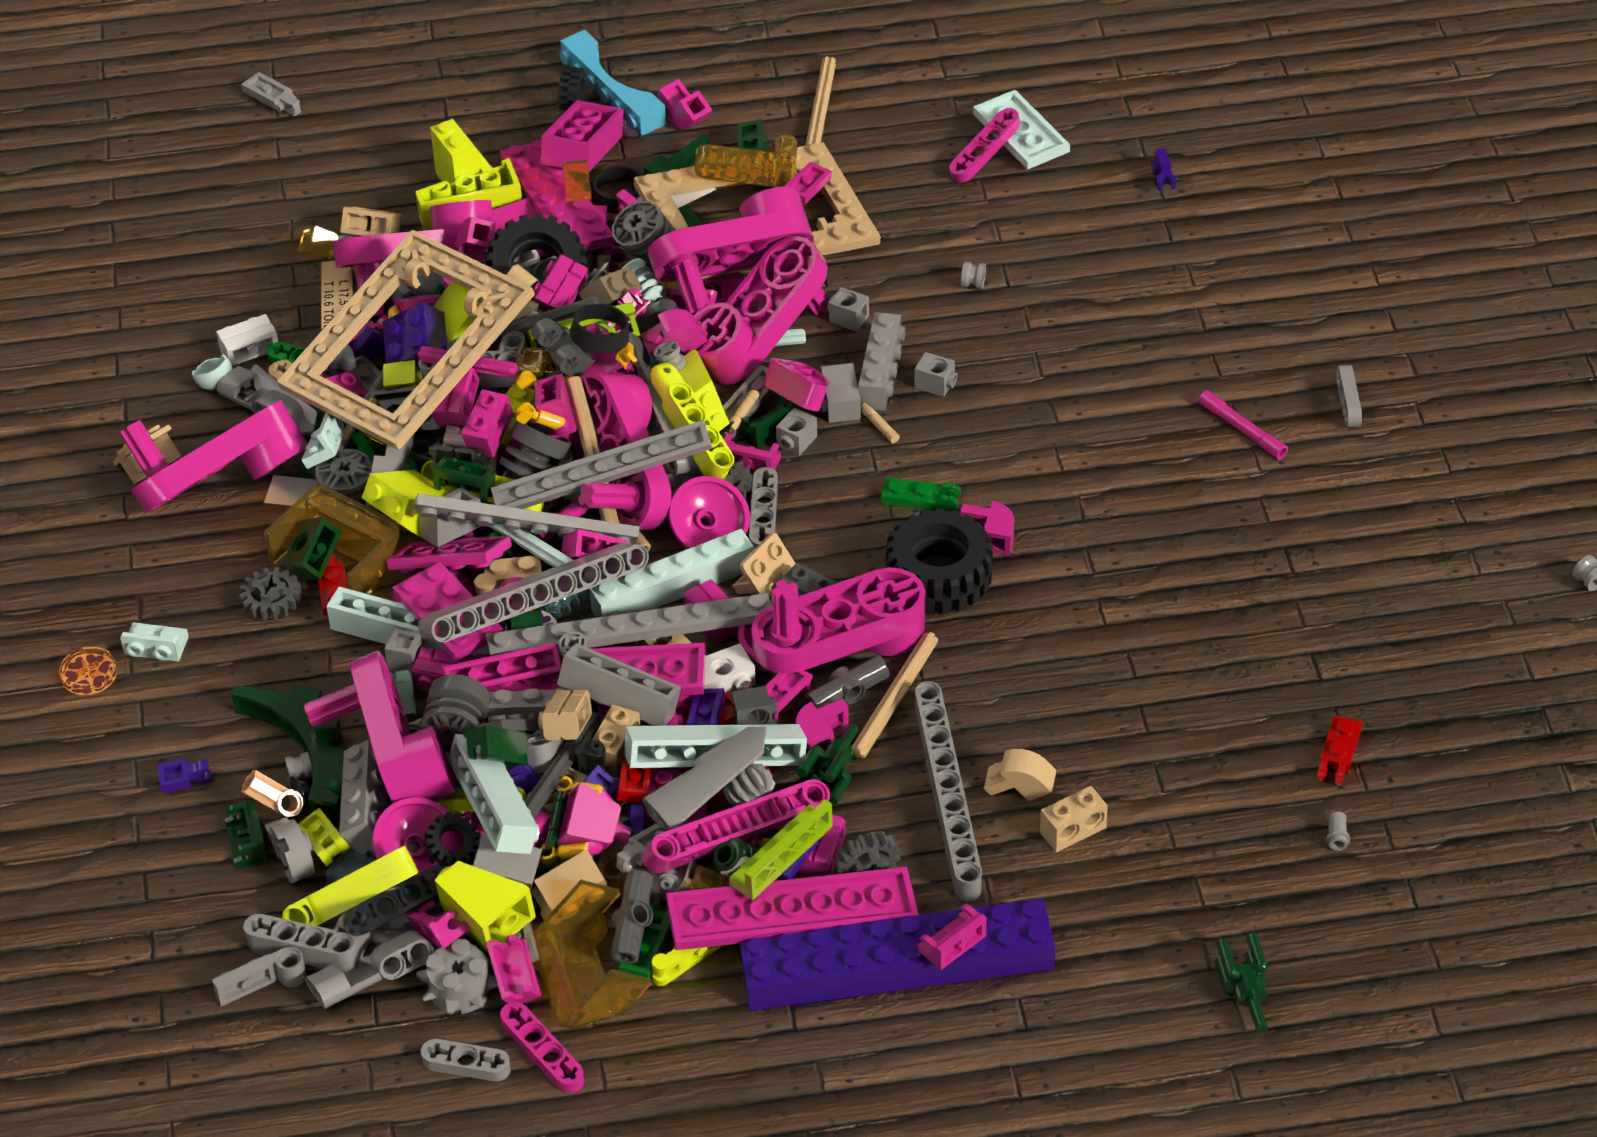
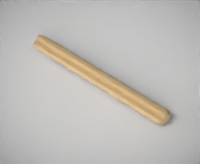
[805,56,836,146]
[565,376,619,523]
[851,632,938,759]

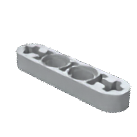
[749,467,778,549]

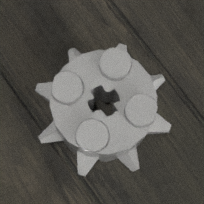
[417,939,498,1014]

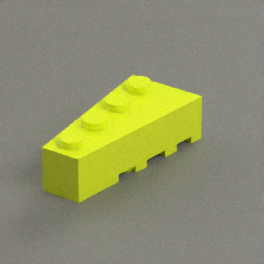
[415,158,522,230]

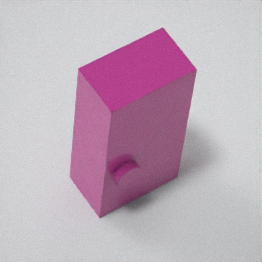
[541,100,624,173]

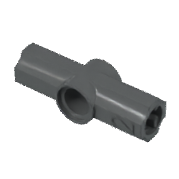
[804,655,889,709]
[611,870,654,964]

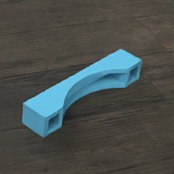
[559,30,666,136]

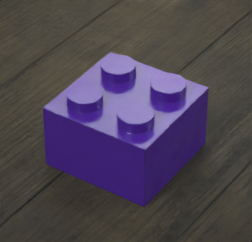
[382,301,447,370]

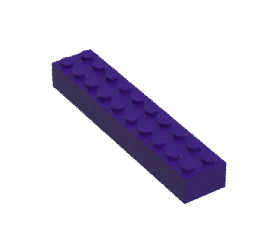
[740,898,1055,1011]

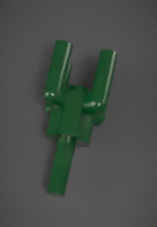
[796,724,859,805]
[1215,932,1268,1033]

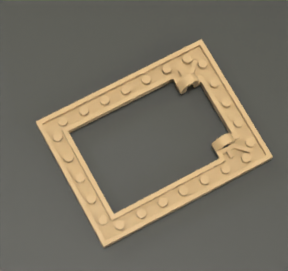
[634,142,881,279]
[277,230,535,450]

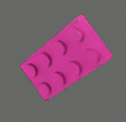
[386,535,512,573]
[393,562,503,662]

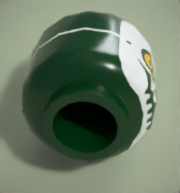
[713,838,757,877]

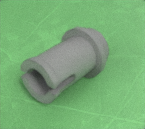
[1326,811,1350,851]

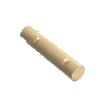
[729,390,760,434]
[861,402,900,443]

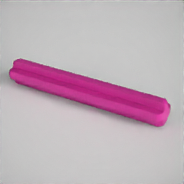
[418,346,518,378]

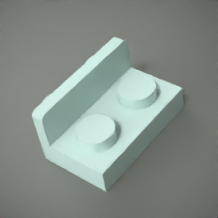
[302,412,345,469]
[120,622,189,662]

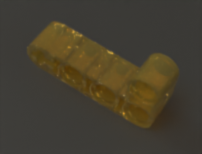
[694,134,798,187]

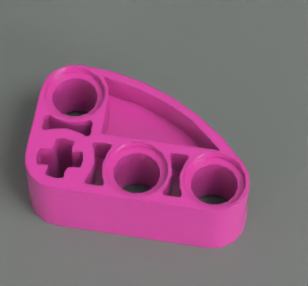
[763,358,829,411]

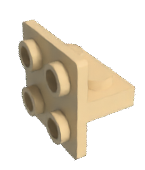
[113,424,182,485]
[733,533,796,602]

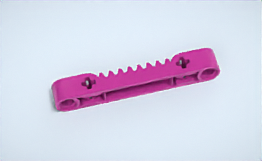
[642,779,830,873]

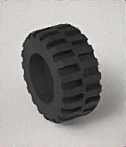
[486,213,587,301]
[886,509,993,614]

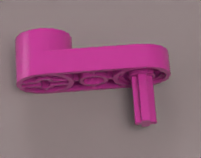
[648,186,814,315]
[333,200,495,317]
[693,236,829,385]
[575,372,671,530]
[119,400,308,514]
[751,567,925,674]
[304,651,458,803]

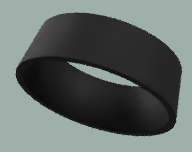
[592,165,642,214]
[570,304,629,353]

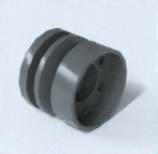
[612,201,676,271]
[499,421,572,478]
[315,449,373,523]
[420,674,490,752]

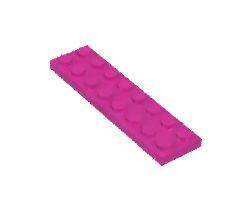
[500,140,615,251]
[475,643,706,700]
[666,867,918,951]

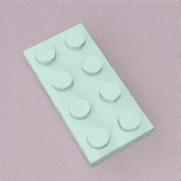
[973,90,1070,170]

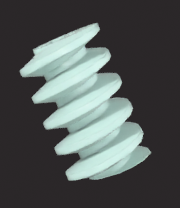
[622,258,669,306]

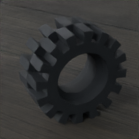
[558,66,586,111]
[423,812,481,867]

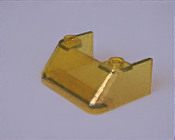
[264,485,400,595]
[534,879,652,1028]

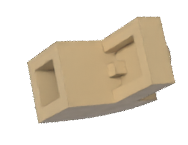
[984,749,1056,801]

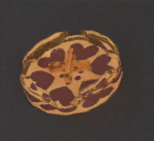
[59,647,118,695]

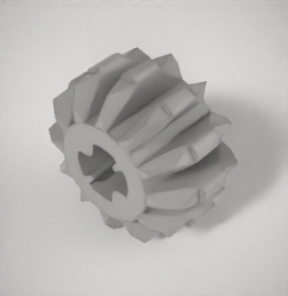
[722,764,775,807]

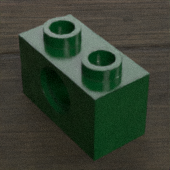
[281,517,342,582]

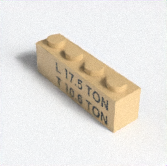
[321,261,358,329]

